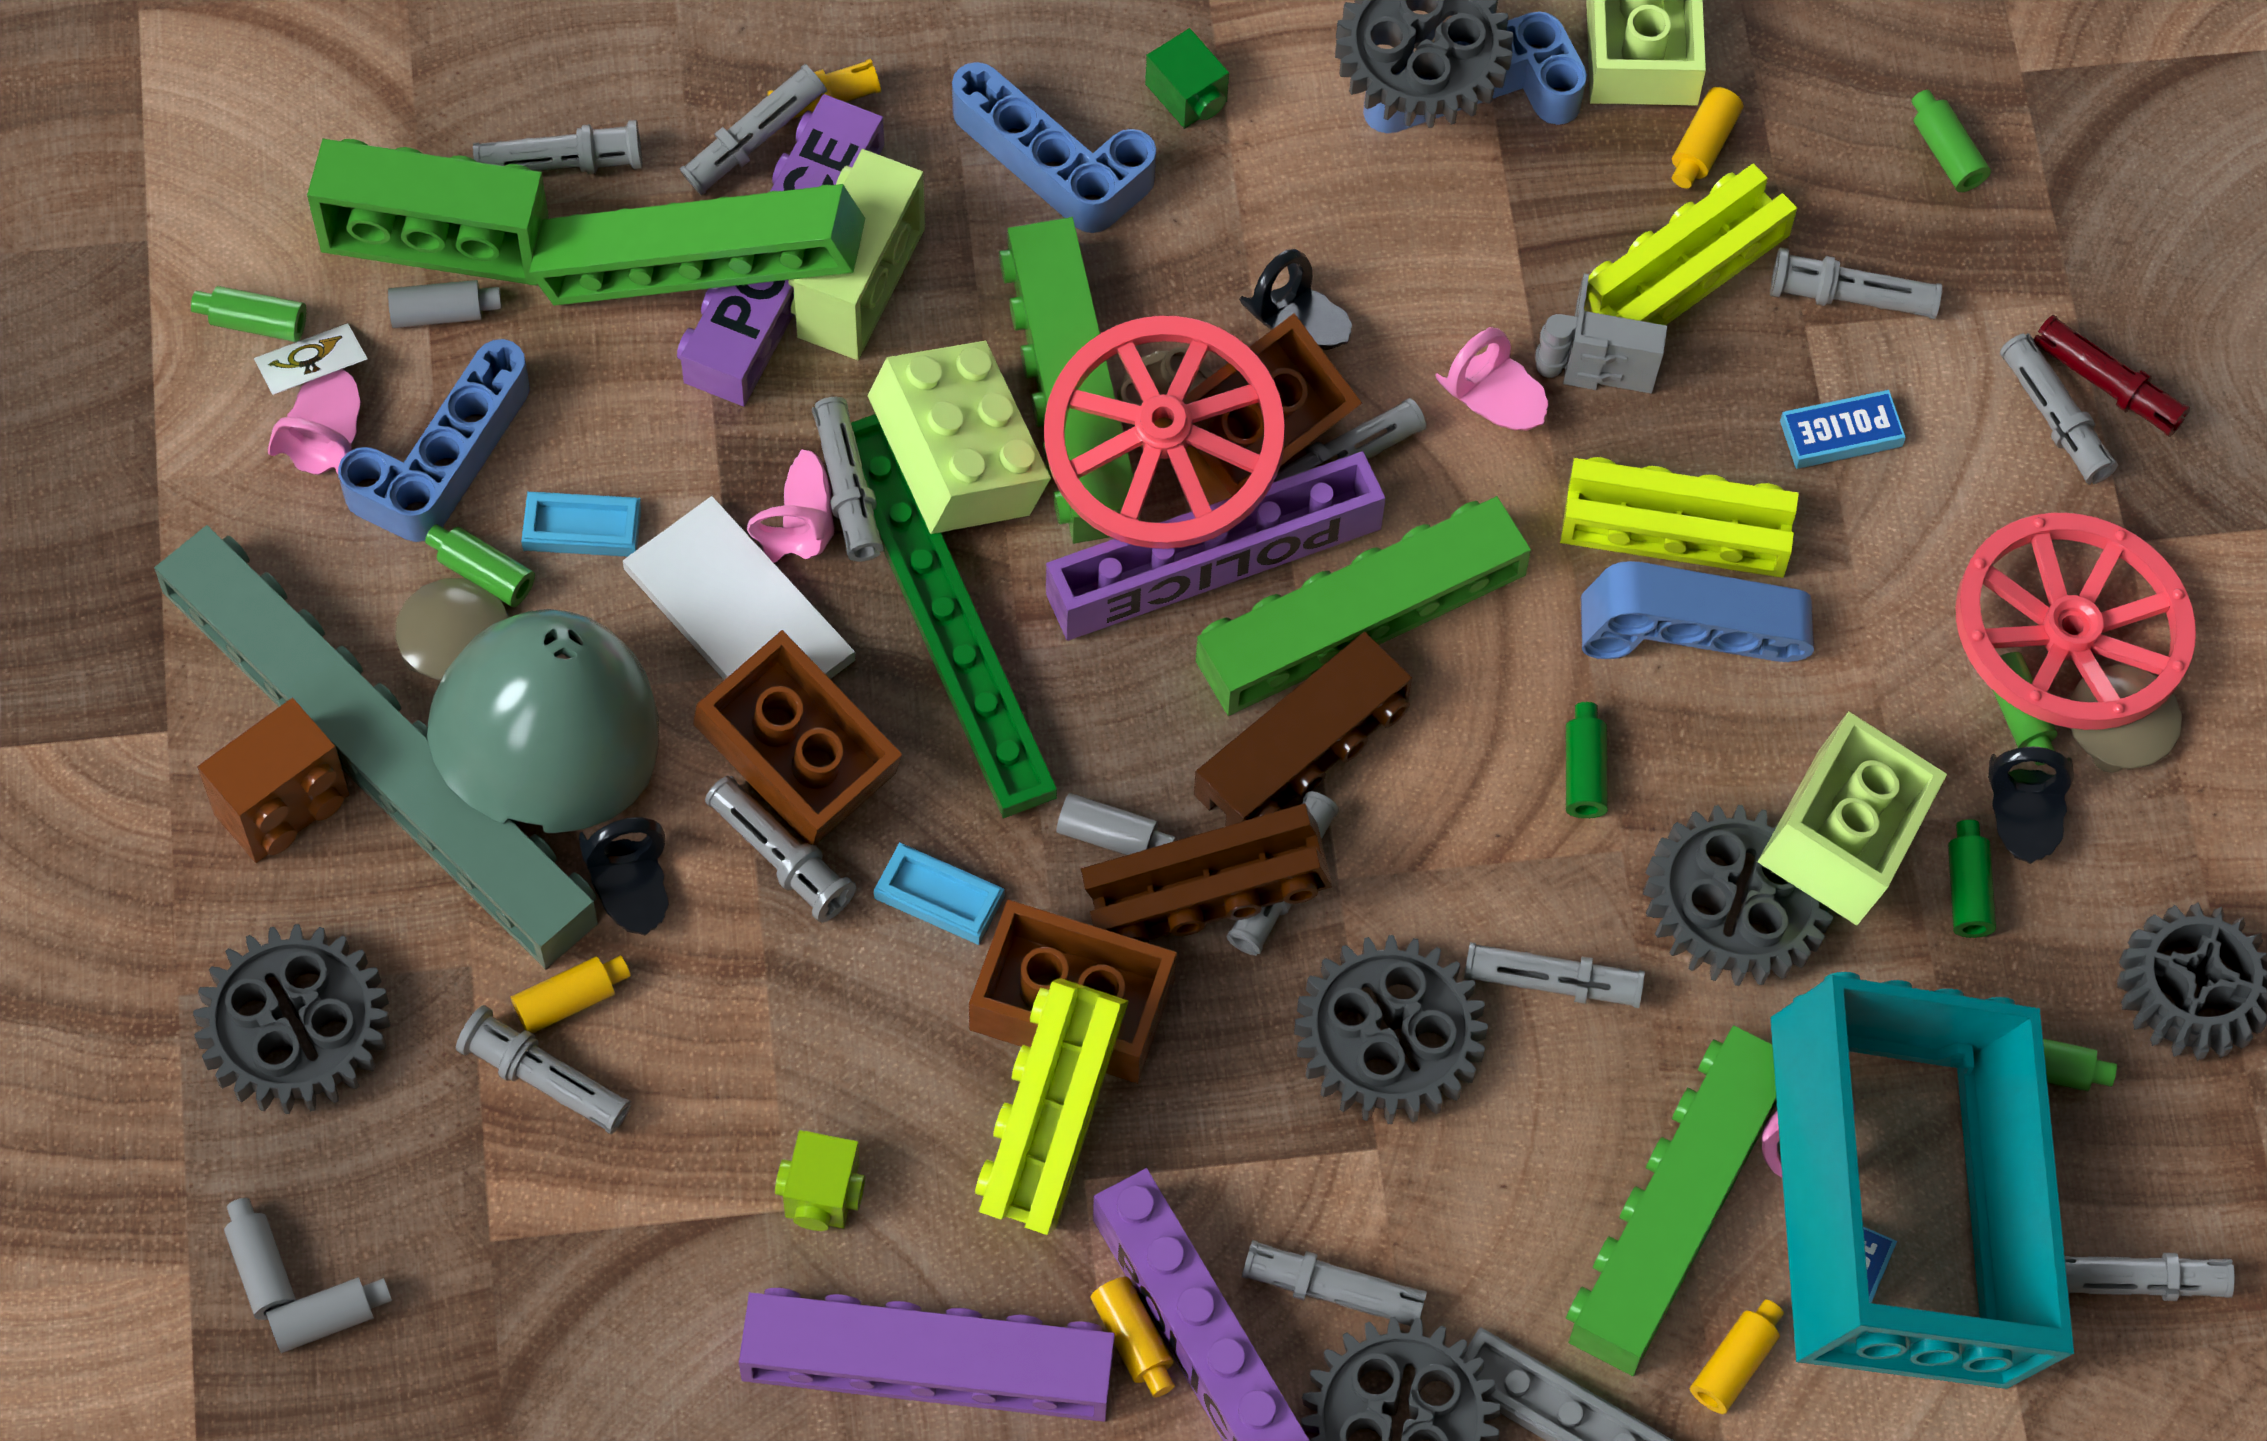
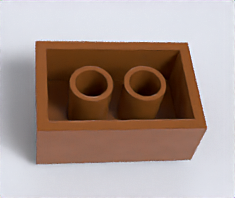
[1154,313,1362,505]
[693,630,902,845]
[969,899,1177,1084]

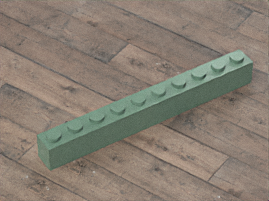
[154,525,598,970]

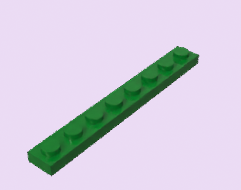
[851,414,1057,819]

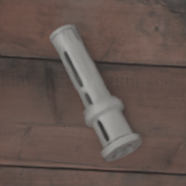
[473,120,642,174]
[1770,247,1942,319]
[705,776,856,923]
[456,1005,631,1134]

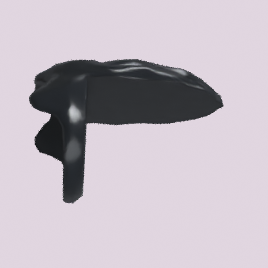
[1239,249,1352,350]
[1988,746,2074,864]
[579,817,669,936]

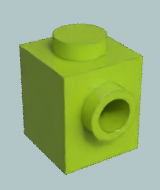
[775,1130,865,1231]

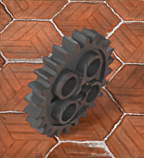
[1335,0,1513,128]
[1643,805,1833,986]
[193,924,391,1114]
[1294,935,1488,1124]
[1301,1317,1500,1441]

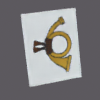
[254,323,367,395]

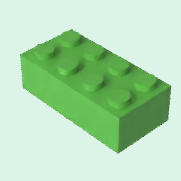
[307,138,549,286]

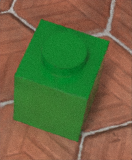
[1145,28,1229,129]

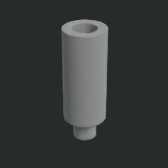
[388,280,502,328]
[1056,793,1176,855]
[224,1198,296,1320]
[266,1277,392,1353]

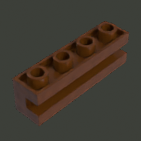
[1194,631,1412,826]
[1081,803,1333,943]

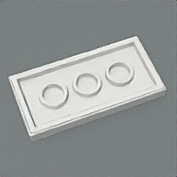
[623,496,856,680]

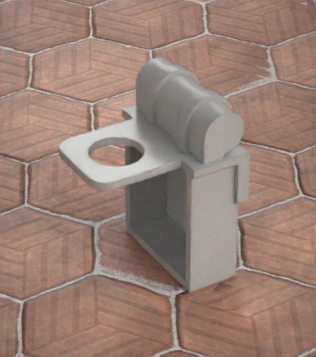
[1535,273,1667,394]

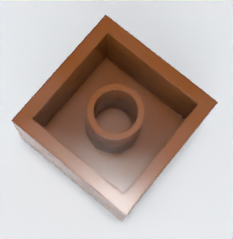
[197,697,349,863]

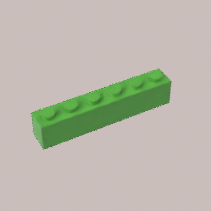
[529,184,866,306]
[999,217,1140,544]
[1195,496,1531,716]
[1566,1025,1777,1377]

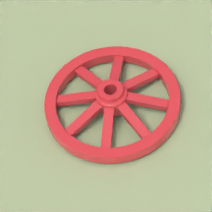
[1044,316,1285,549]
[1955,513,2196,730]

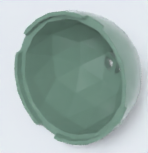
[427,609,659,833]

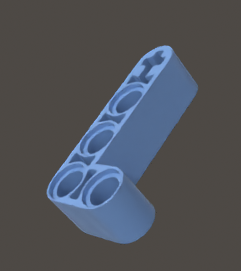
[1363,11,1587,133]
[952,62,1156,233]
[338,339,530,542]
[1580,561,1814,662]

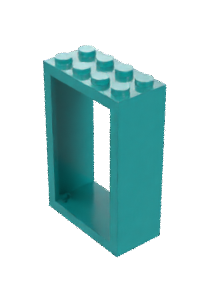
[1770,972,2074,1389]

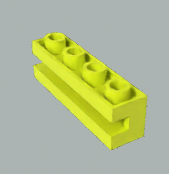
[1584,163,1797,325]
[1560,457,1799,578]
[975,978,1129,1235]

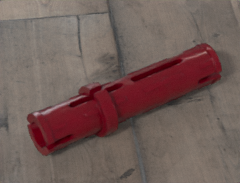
[2033,315,2190,437]

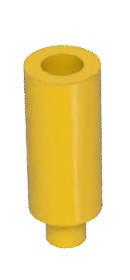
[1671,87,1744,189]
[510,955,631,1034]
[1090,1276,1175,1398]
[1689,1299,1784,1414]

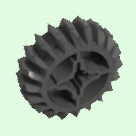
[2117,902,2267,1061]

